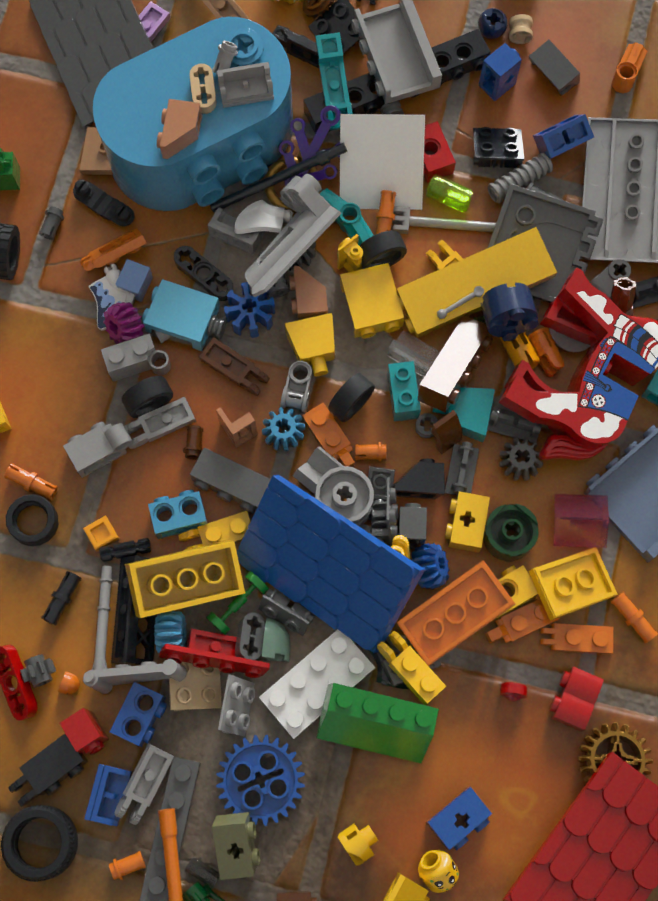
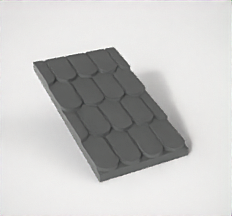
[29,0,153,127]

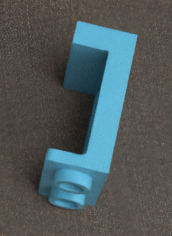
[142,279,220,351]

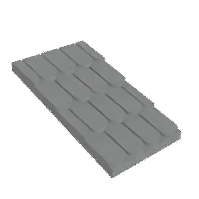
[579,117,658,263]

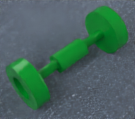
[206,571,269,635]

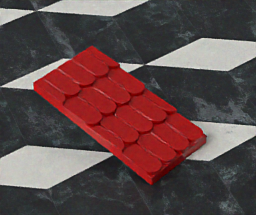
[502,752,658,901]

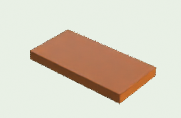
[396,560,515,666]

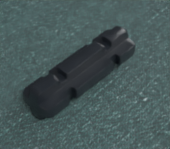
[99,538,151,562]

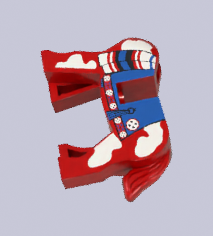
[499,267,658,460]

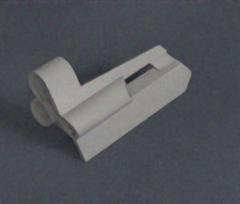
[245,174,341,297]

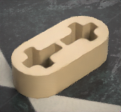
[190,64,217,114]

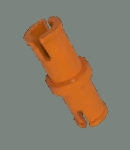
[376,190,396,234]
[4,463,58,501]
[611,591,658,644]

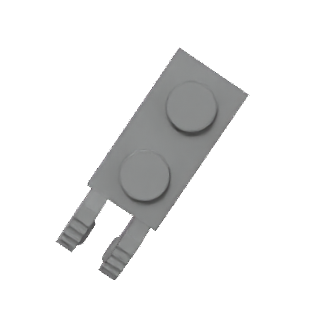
[124,397,196,449]
[114,743,174,825]

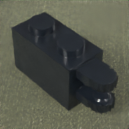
[8,734,88,807]

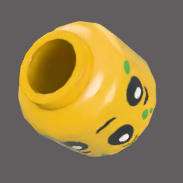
[418,850,459,893]

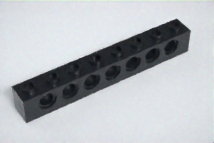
[303,29,491,134]

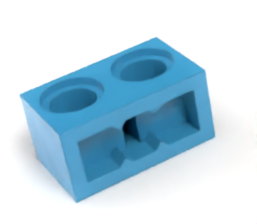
[148,490,208,539]

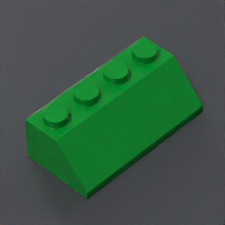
[316,683,439,763]

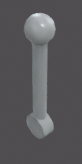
[437,286,484,319]

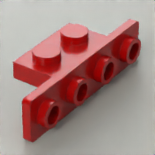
[159,628,270,678]

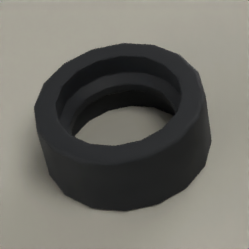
[360,231,407,269]
[328,373,375,422]
[122,376,173,418]
[6,494,59,546]

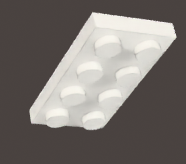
[259,629,375,739]

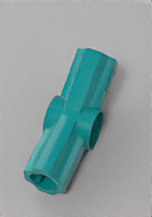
[320,188,374,246]

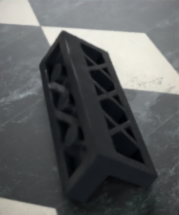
[111,555,157,665]

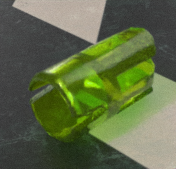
[426,174,473,212]

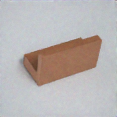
[216,407,258,448]

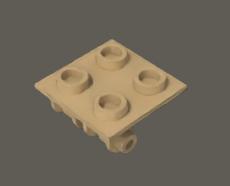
[169,662,222,711]

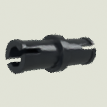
[41,571,82,626]

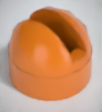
[58,671,80,695]

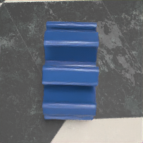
[224,282,276,338]

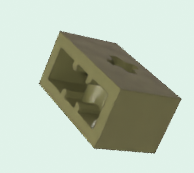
[212,812,261,880]

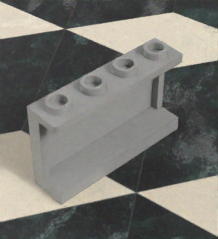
[351,0,442,104]

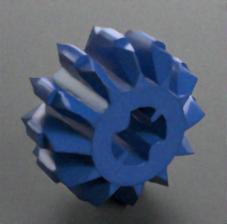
[411,543,450,589]

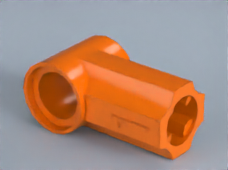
[612,42,648,93]

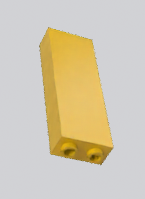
[397,227,557,338]

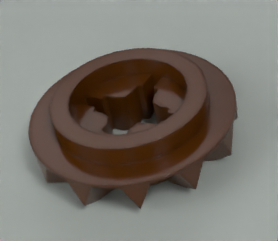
[303,0,335,19]

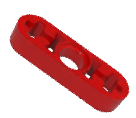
[0,645,38,721]

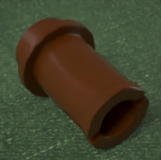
[183,425,204,460]

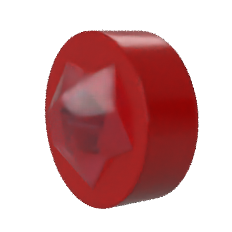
[500,682,528,702]

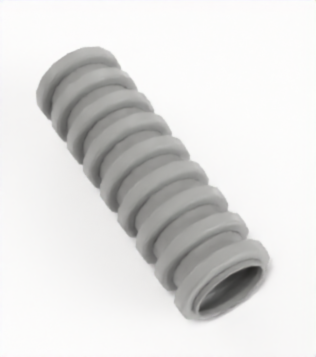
[488,153,553,204]

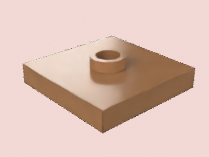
[80,127,113,175]

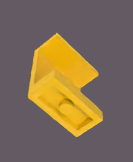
[340,263,404,339]

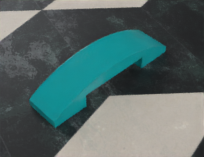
[316,32,353,131]

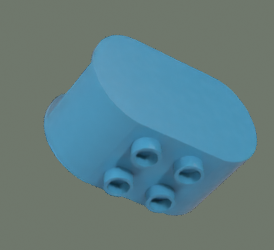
[93,17,293,211]

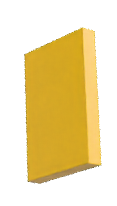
[529,547,618,621]

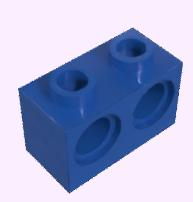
[533,114,594,158]
[110,682,167,747]

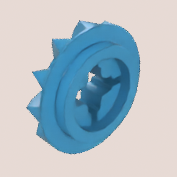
[223,28,264,66]

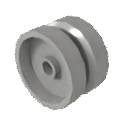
[315,466,374,527]

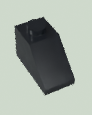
[386,459,445,499]

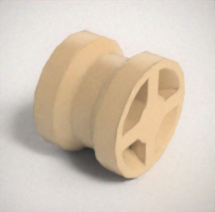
[509,14,533,44]

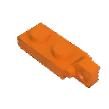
[302,402,355,467]
[486,599,560,643]

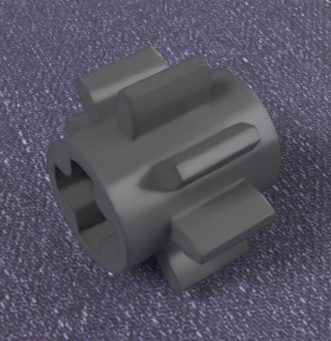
[20,654,56,688]

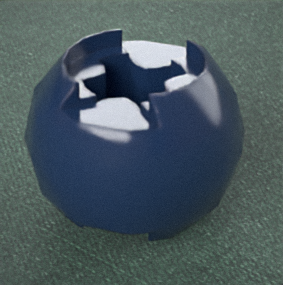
[478,8,508,39]

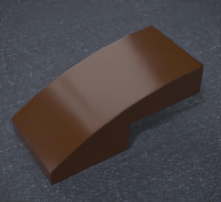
[431,410,462,455]

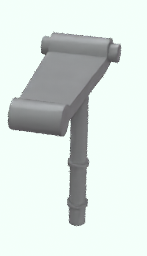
[83,566,187,694]

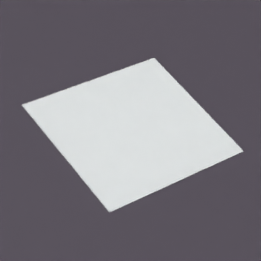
[340,114,425,210]

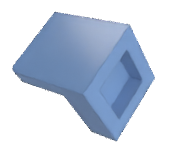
[116,259,153,302]

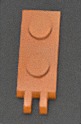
[80,228,147,271]
[540,623,614,655]

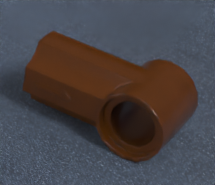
[610,277,636,316]

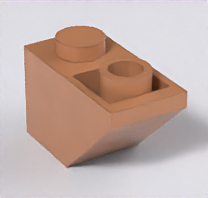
[157,99,202,159]
[289,266,328,320]

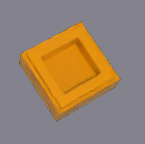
[83,515,119,552]

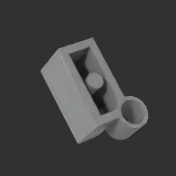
[101,333,171,382]
[63,422,133,478]

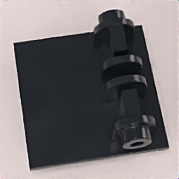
[308,0,360,54]
[473,127,524,168]

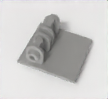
[218,674,255,737]

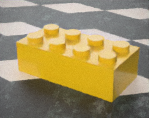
[125,541,245,618]

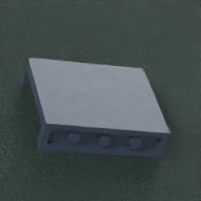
[584,425,658,563]

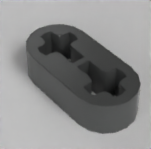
[235,612,265,660]

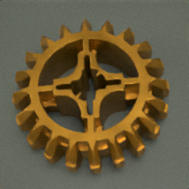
[578,722,653,782]

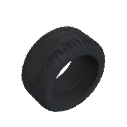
[1,805,78,882]

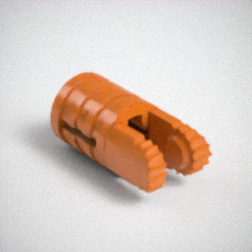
[528,327,565,377]

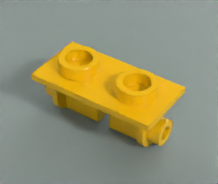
[337,234,363,272]

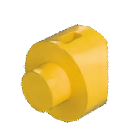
[337,823,379,866]

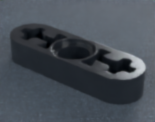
[174,246,234,301]

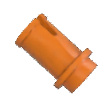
[355,442,387,462]
[109,851,146,880]

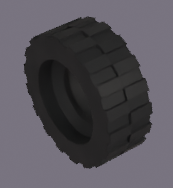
[0,223,20,280]

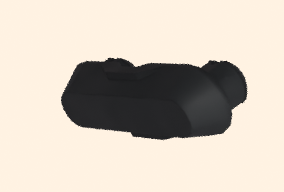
[73,180,135,226]

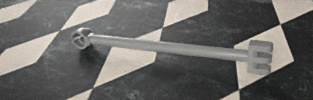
[391,207,496,234]

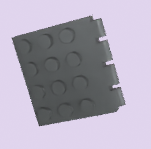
[488,184,604,303]

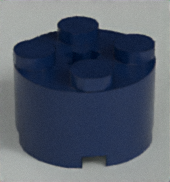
[481,283,539,341]

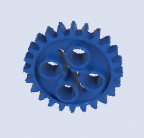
[216,735,305,826]

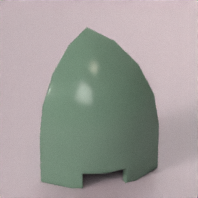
[262,618,291,662]

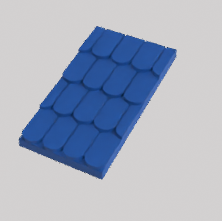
[237,475,425,653]

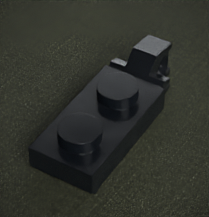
[272,25,319,68]

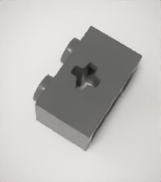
[397,503,427,549]

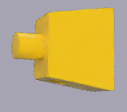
[285,313,335,377]

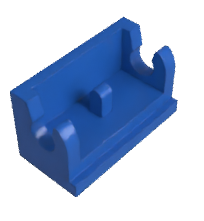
[84,764,132,826]

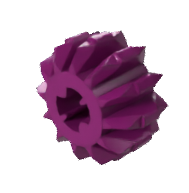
[103,302,144,344]

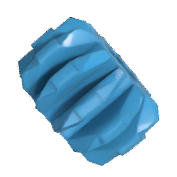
[262,407,305,452]
[154,610,187,654]

